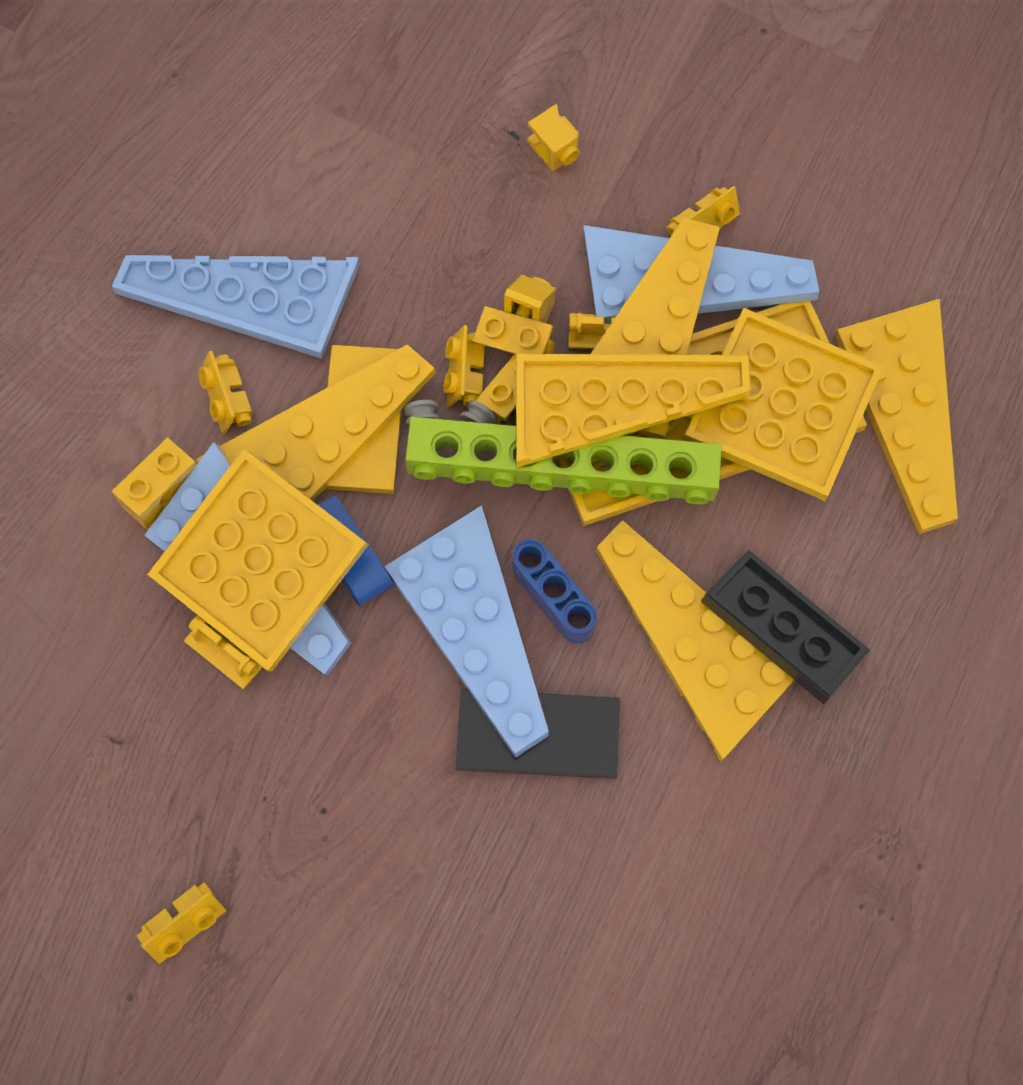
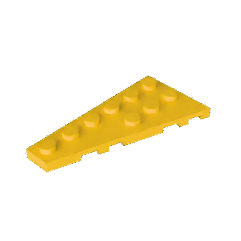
[591,218,720,439]
[834,299,958,534]
[195,345,436,501]
[516,354,751,468]
[596,520,794,762]

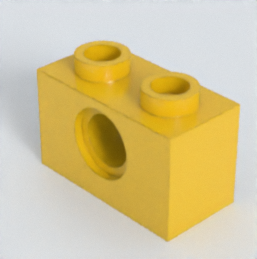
[112,437,196,531]

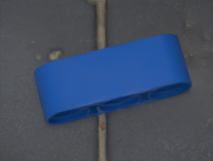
[318,495,393,606]
[512,539,597,643]

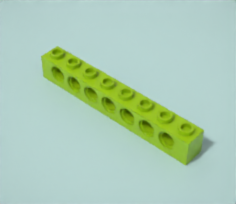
[406,417,722,505]

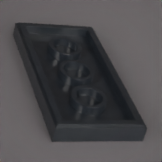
[701,550,870,704]
[456,689,620,779]

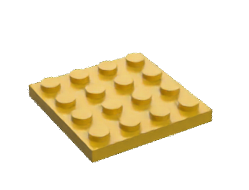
[683,308,884,501]
[147,449,369,672]

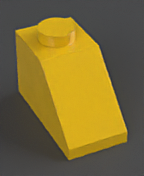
[504,275,556,323]

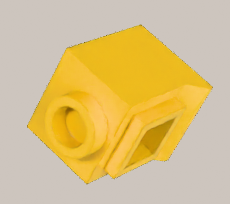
[527,104,581,171]

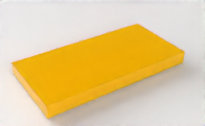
[325,345,402,494]

